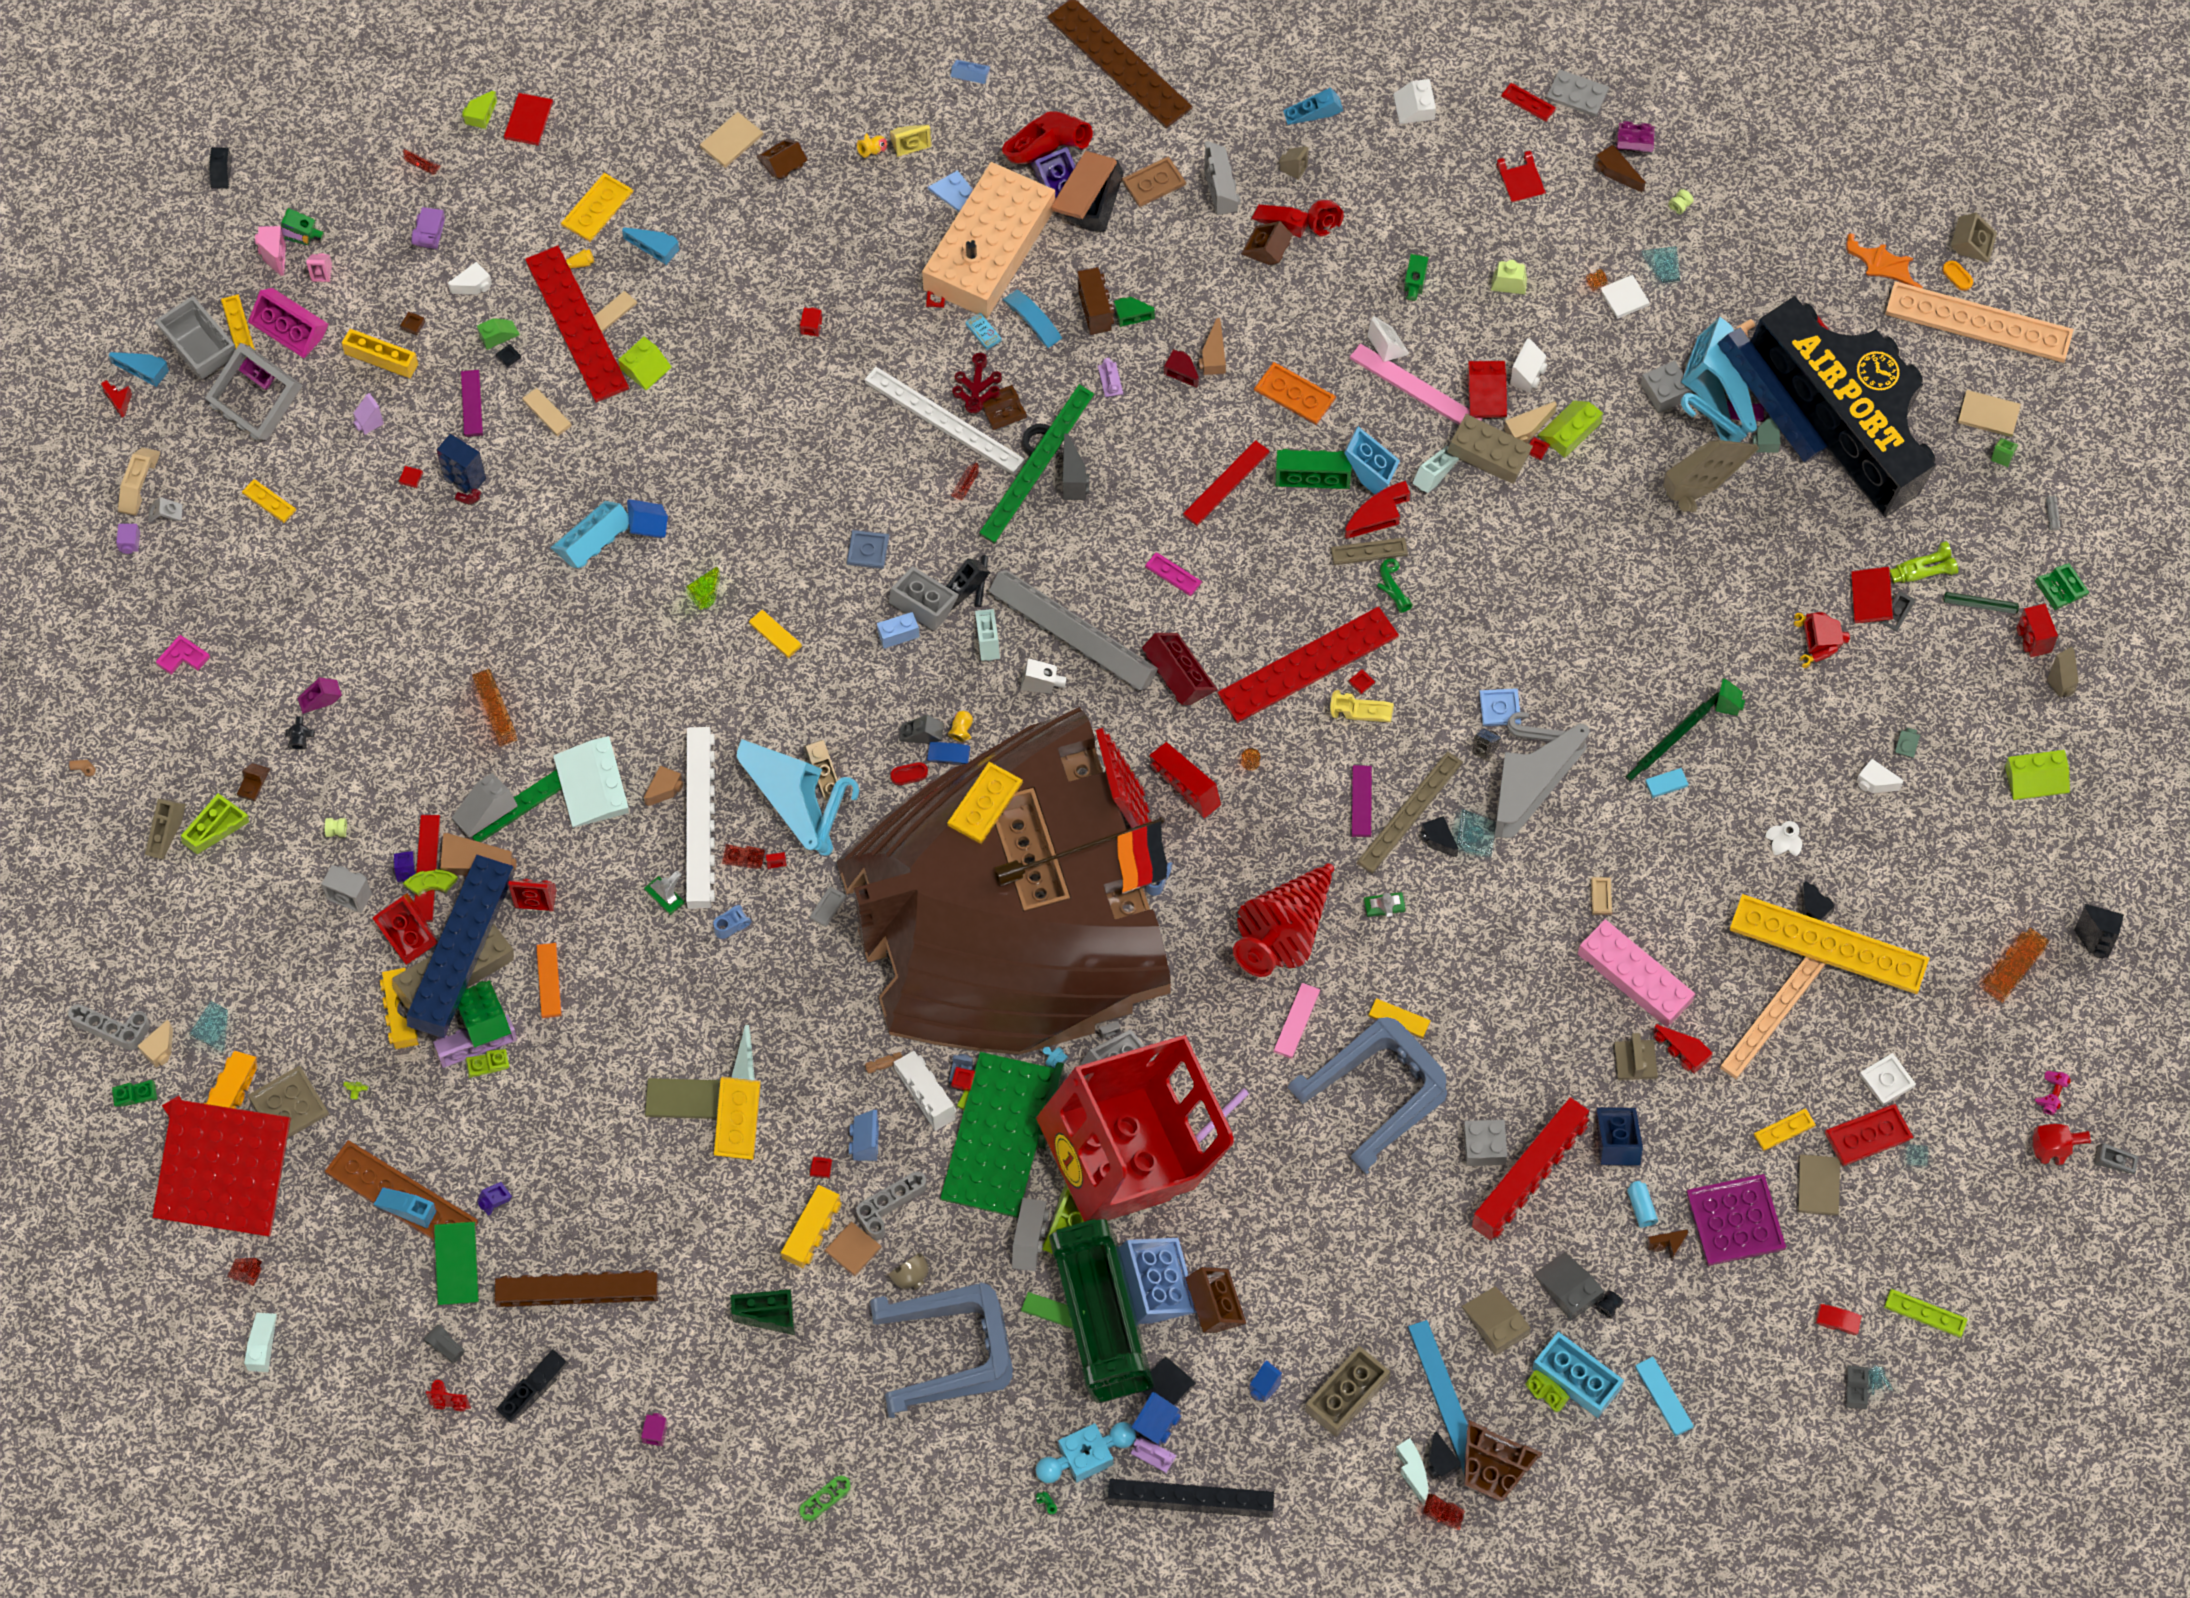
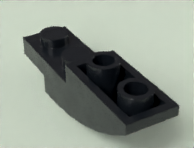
[496,1349,569,1423]

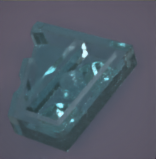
[1642,246,1681,283]
[190,1001,228,1053]

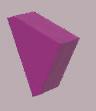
[238,357,275,390]

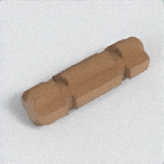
[865,1052,903,1074]

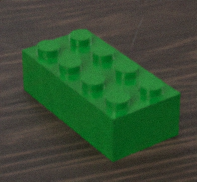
[1275,449,1351,489]
[458,980,512,1048]

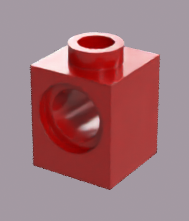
[800,307,823,337]

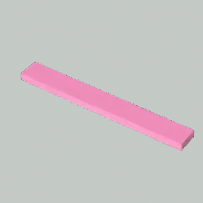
[1350,343,1482,425]

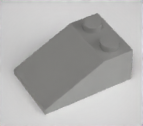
[452,773,517,838]
[1081,1030,1155,1065]

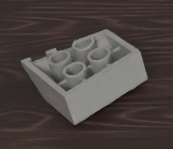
[1204,141,1241,215]

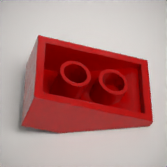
[1467,361,1507,418]
[508,879,557,911]
[372,893,438,965]

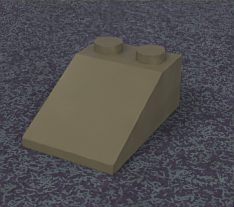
[1462,1286,1531,1356]

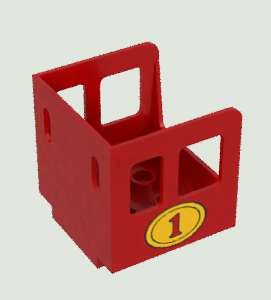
[1036,1034,1234,1222]

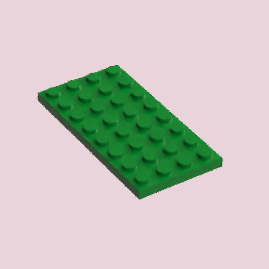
[940,1052,1055,1218]

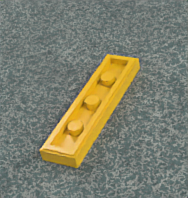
[221,294,255,359]

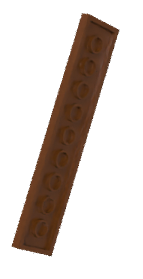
[1047,0,1193,129]

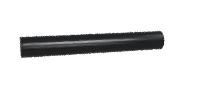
[974,555,989,607]

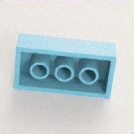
[1532,1332,1624,1418]

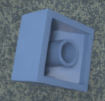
[849,1110,879,1161]

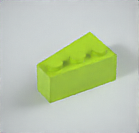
[181,793,249,854]

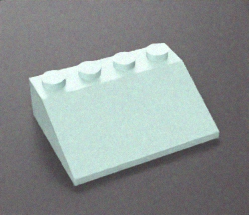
[553,736,629,828]

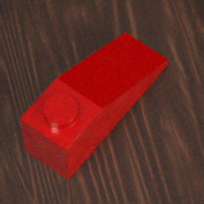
[1251,204,1309,238]

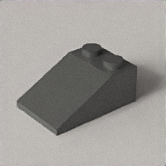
[1063,434,1090,500]
[1533,1252,1604,1321]

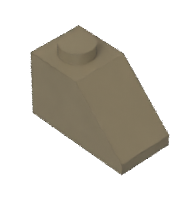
[1279,146,1309,180]

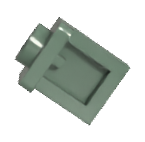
[1895,727,1920,758]

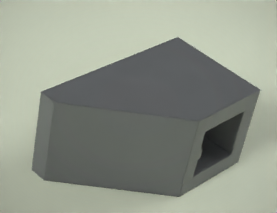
[899,714,944,744]

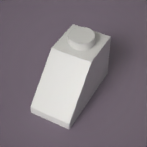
[448,262,492,295]
[1856,759,1904,793]

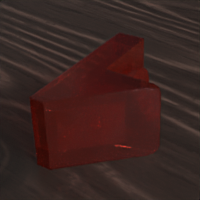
[227,1258,262,1286]

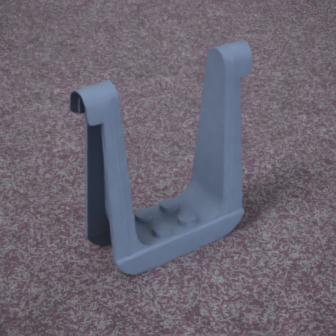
[1287,1017,1447,1174]
[870,1282,1013,1418]

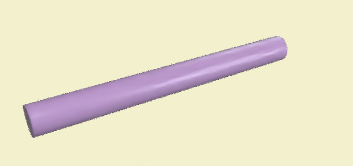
[1195,1088,1249,1143]

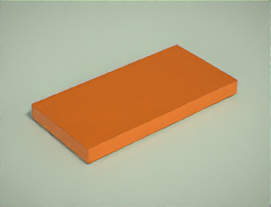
[1254,362,1336,425]

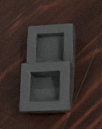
[1846,1365,1869,1409]

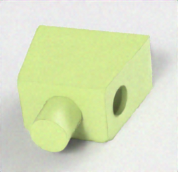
[1491,260,1527,295]

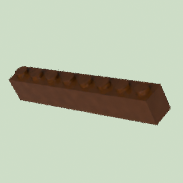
[495,1270,659,1307]

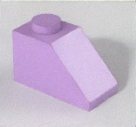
[353,393,384,434]

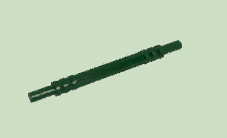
[1625,692,1719,782]

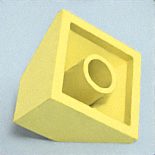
[890,125,931,157]

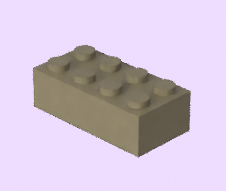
[1447,414,1533,484]
[1305,1346,1391,1437]

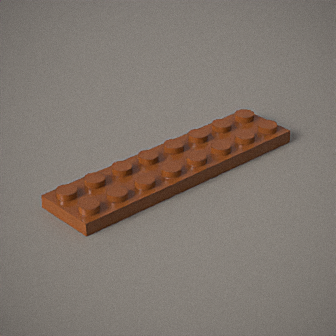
[325,1140,479,1242]

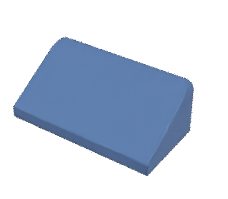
[951,60,990,84]

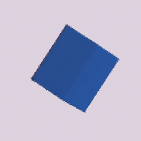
[627,499,668,538]

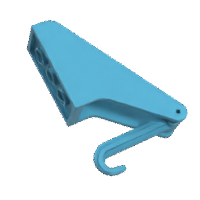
[1681,317,1757,442]
[737,739,859,856]

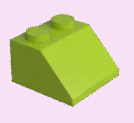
[618,336,672,391]

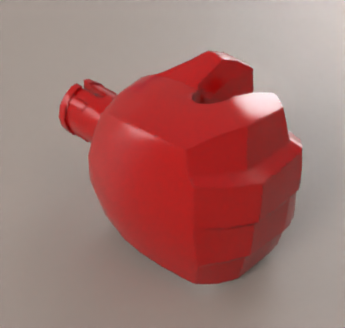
[2032,1124,2091,1165]

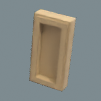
[1591,877,1612,915]

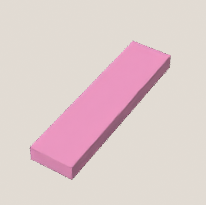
[1274,983,1320,1059]

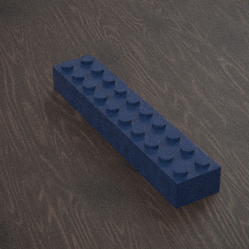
[407,854,513,1038]

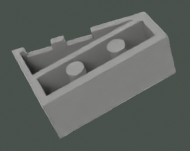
[1012,1198,1050,1272]

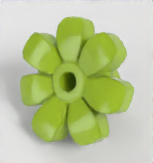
[343,1081,368,1099]

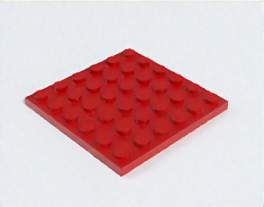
[152,1099,291,1236]

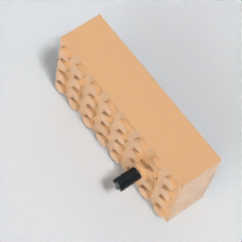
[922,162,1055,319]

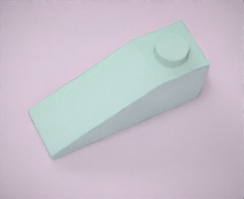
[1413,446,1459,493]
[975,609,1000,661]
[244,1313,277,1372]

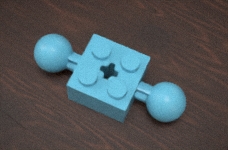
[1036,1422,1136,1483]

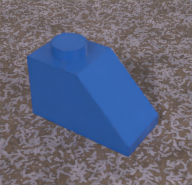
[1249,1360,1282,1403]

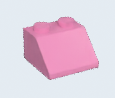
[255,226,286,276]

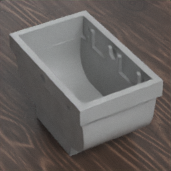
[155,296,236,379]

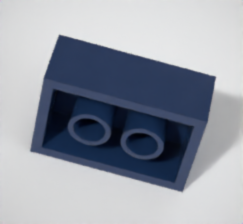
[436,434,486,493]

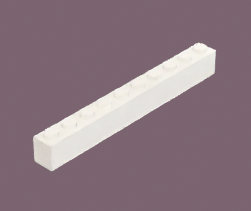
[686,727,715,909]

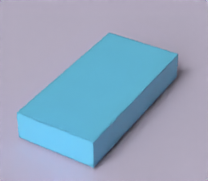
[1645,768,1689,798]

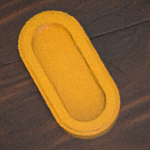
[1943,260,1973,291]

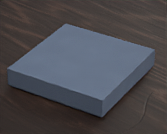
[847,530,889,569]

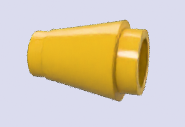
[566,249,595,269]

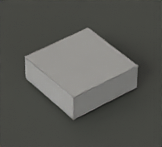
[1099,1021,1120,1039]

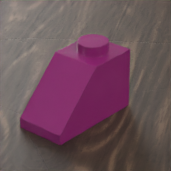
[298,677,342,714]

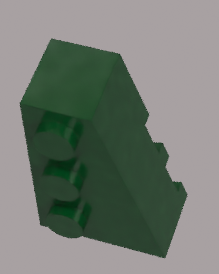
[730,1289,795,1335]

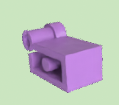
[412,207,445,249]

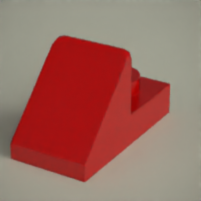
[100,380,132,418]

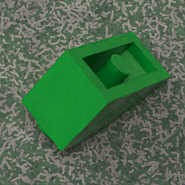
[1114,297,1155,327]
[1715,678,1745,716]

